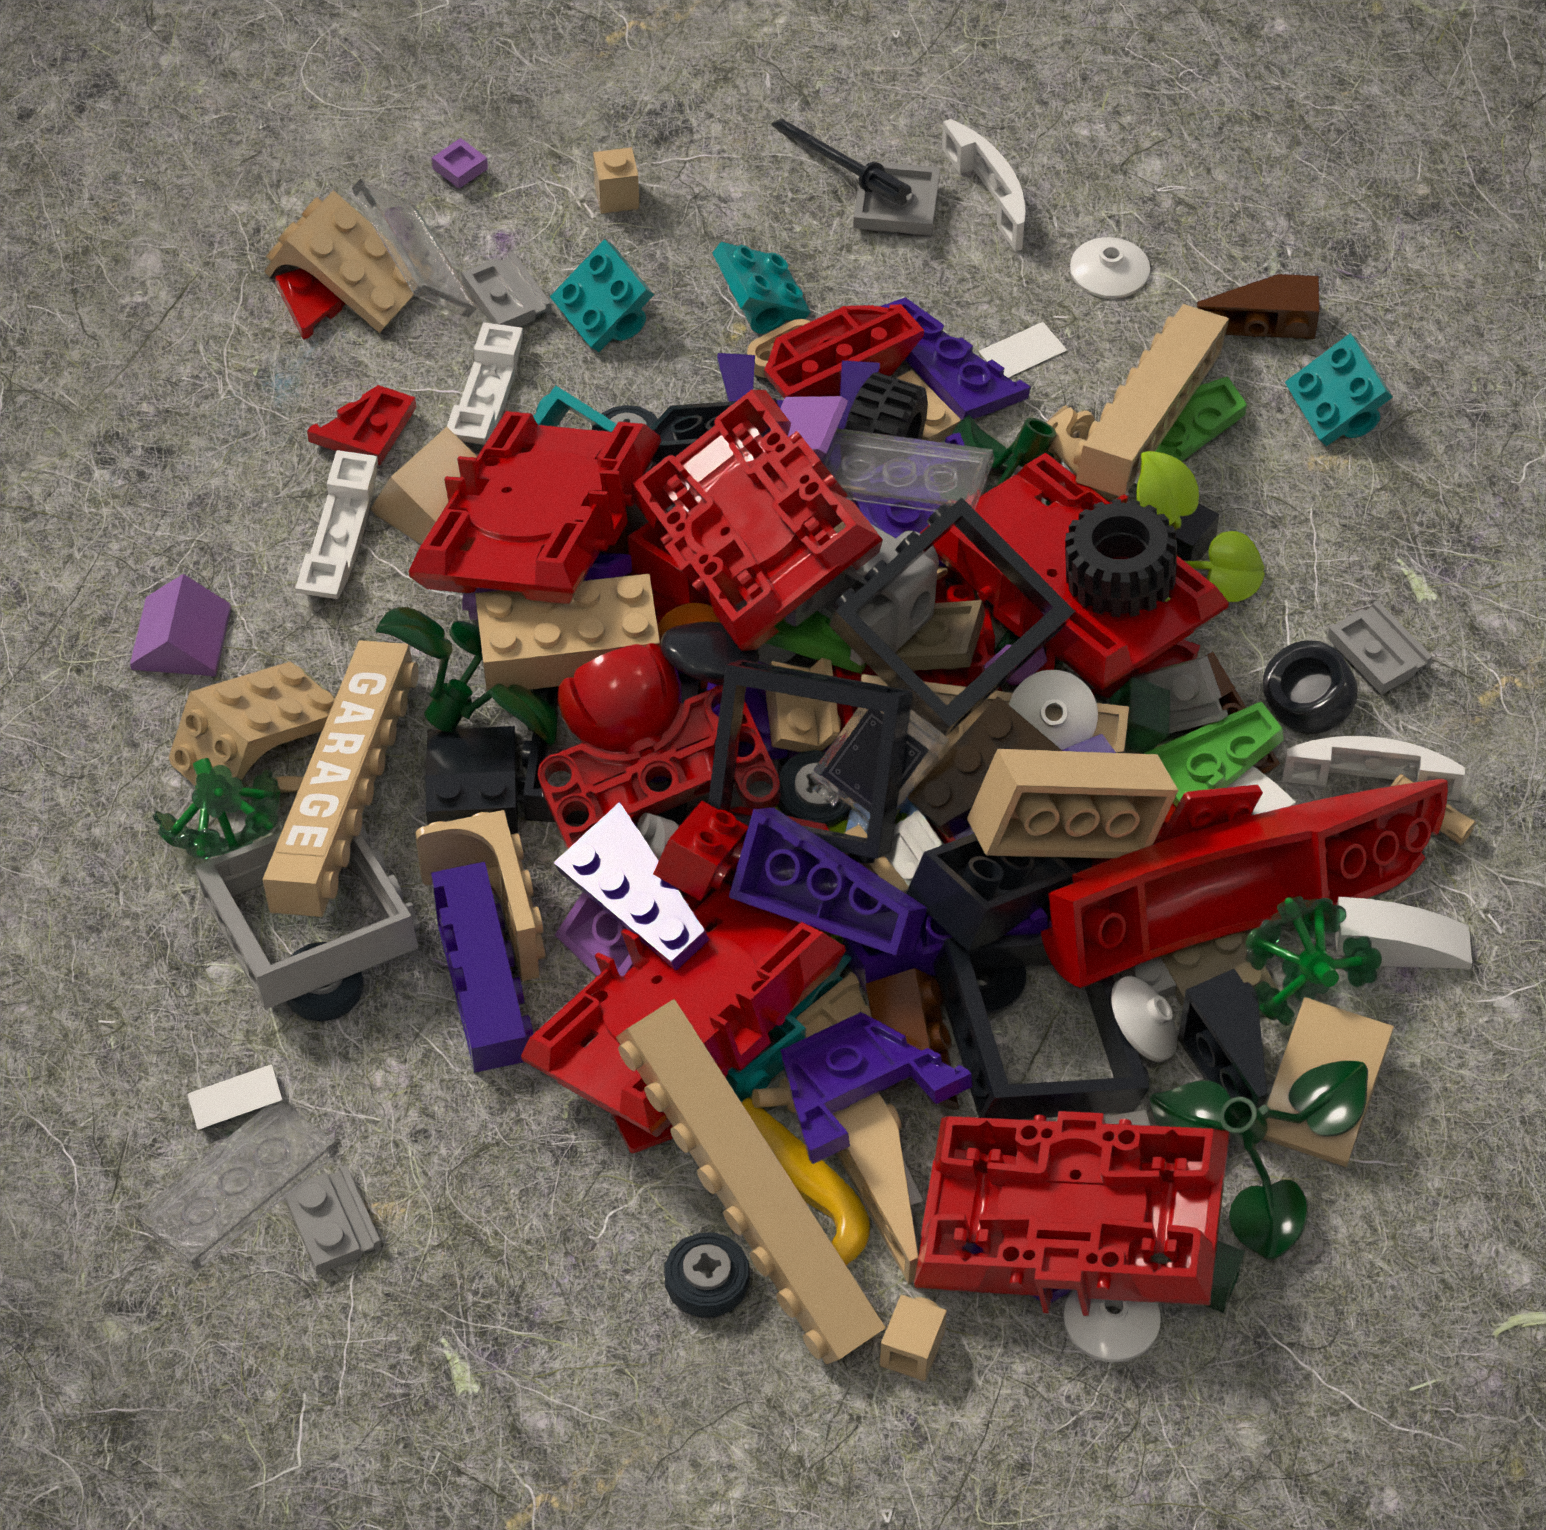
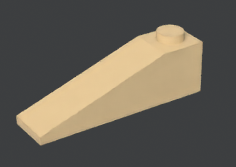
[833,1091,918,1284]

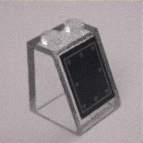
[810,683,949,833]

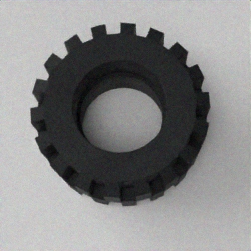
[841,372,928,478]
[1065,499,1177,618]

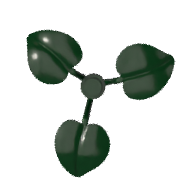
[940,415,1056,507]
[375,607,557,747]
[1150,1061,1368,1260]

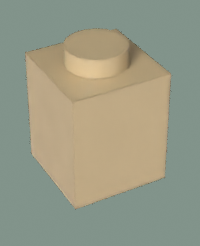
[593,147,639,214]
[880,1294,947,1381]

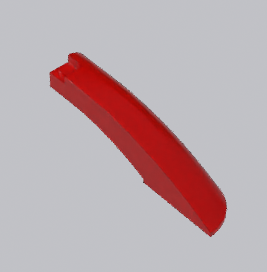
[1041,779,1448,988]

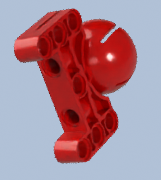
[538,643,781,850]

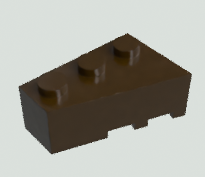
[907,696,1062,838]

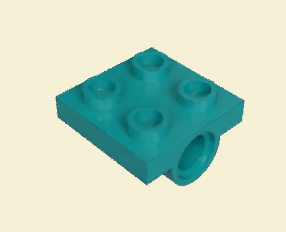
[550,239,655,352]
[712,242,811,334]
[1285,333,1393,447]

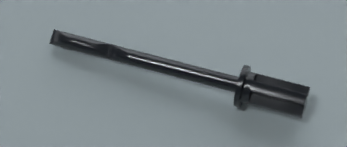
[772,118,912,205]

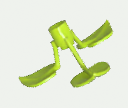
[1136,451,1265,647]

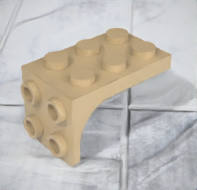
[264,190,431,333]
[169,661,335,808]
[415,810,545,981]

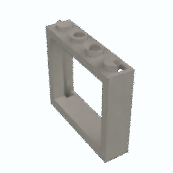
[194,824,420,1010]

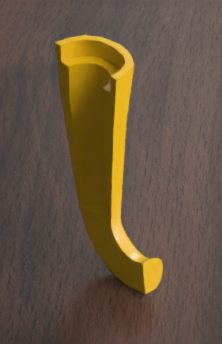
[741,1097,870,1265]

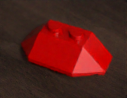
[764,304,924,399]

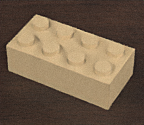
[475,574,660,691]
[967,749,1178,858]

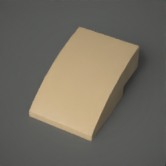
[1263,997,1394,1167]

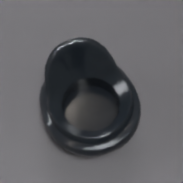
[660,621,759,685]
[1263,640,1358,734]

